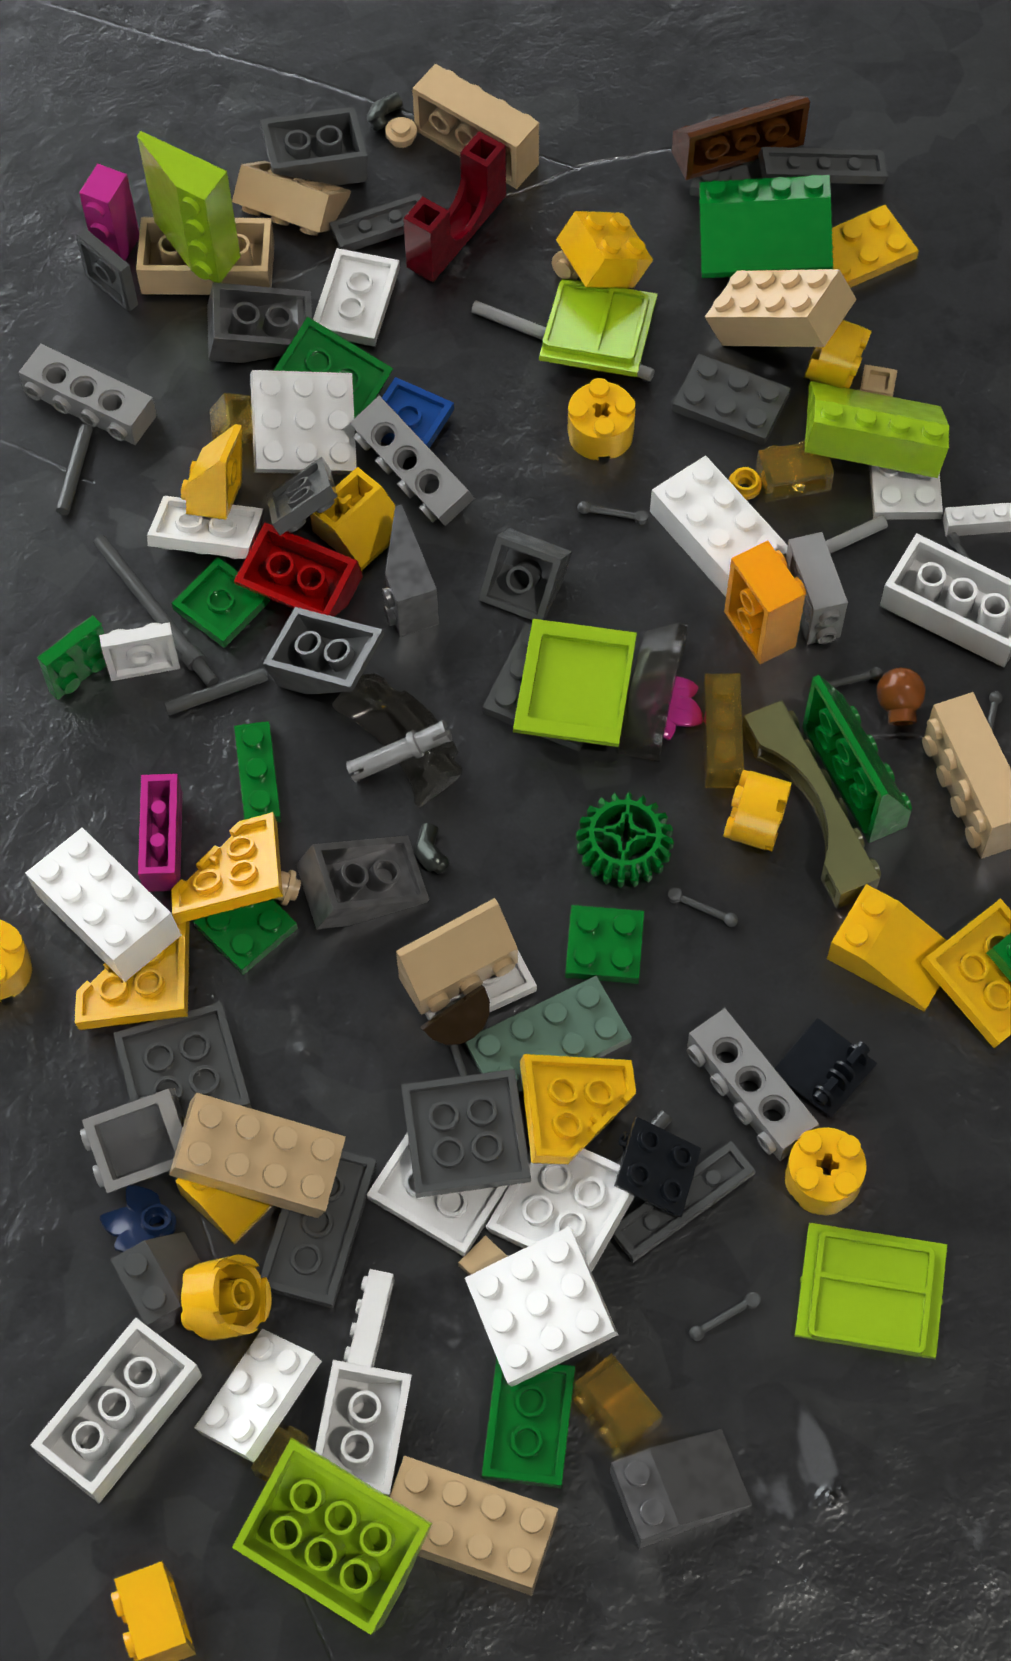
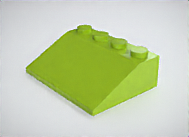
[137,131,241,283]
[804,381,949,478]
[232,1438,432,1635]

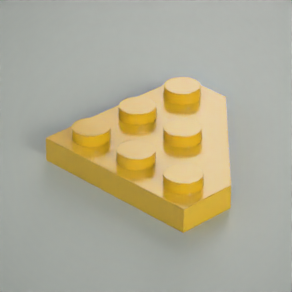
[171,812,283,924]
[920,898,1011,1048]
[75,917,190,1030]
[520,1054,636,1164]

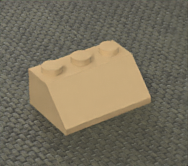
[232,161,351,236]
[396,898,518,1015]

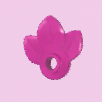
[638,677,703,740]

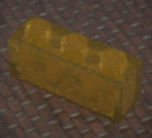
[702,674,744,788]

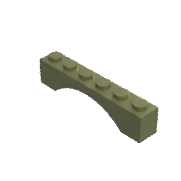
[741,700,881,909]

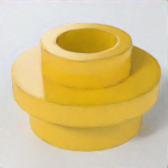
[728,467,762,500]

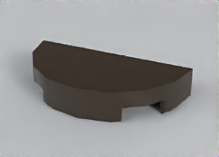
[420,985,490,1045]

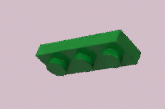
[234,721,281,822]

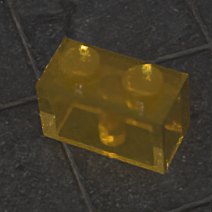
[756,440,834,503]
[573,1353,663,1454]

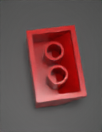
[234,522,363,617]

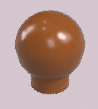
[876,667,926,726]

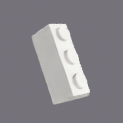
[315,1360,412,1496]

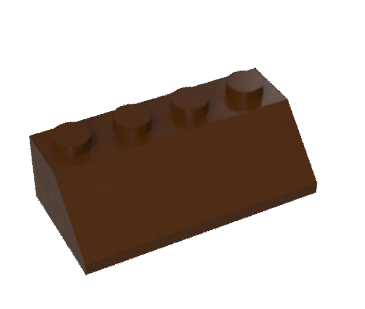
[672,95,810,180]

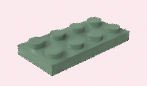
[465,976,632,1098]

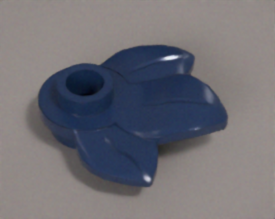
[100,1186,177,1252]

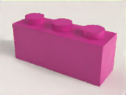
[79,164,139,261]
[138,774,183,892]

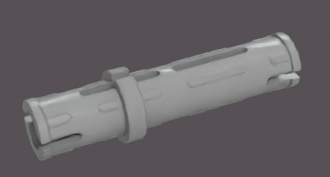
[346,720,453,783]

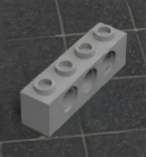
[19,343,157,445]
[350,395,475,526]
[687,1008,819,1161]

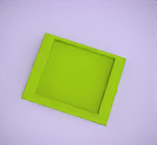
[539,279,658,377]
[513,619,637,747]
[794,1222,947,1360]

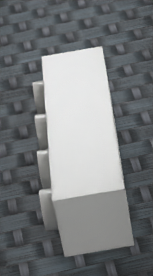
[943,502,1011,537]
[344,1269,395,1367]

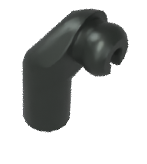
[367,92,403,131]
[414,823,449,874]

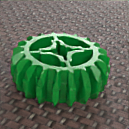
[576,792,674,888]

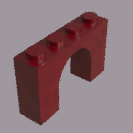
[403,131,506,282]

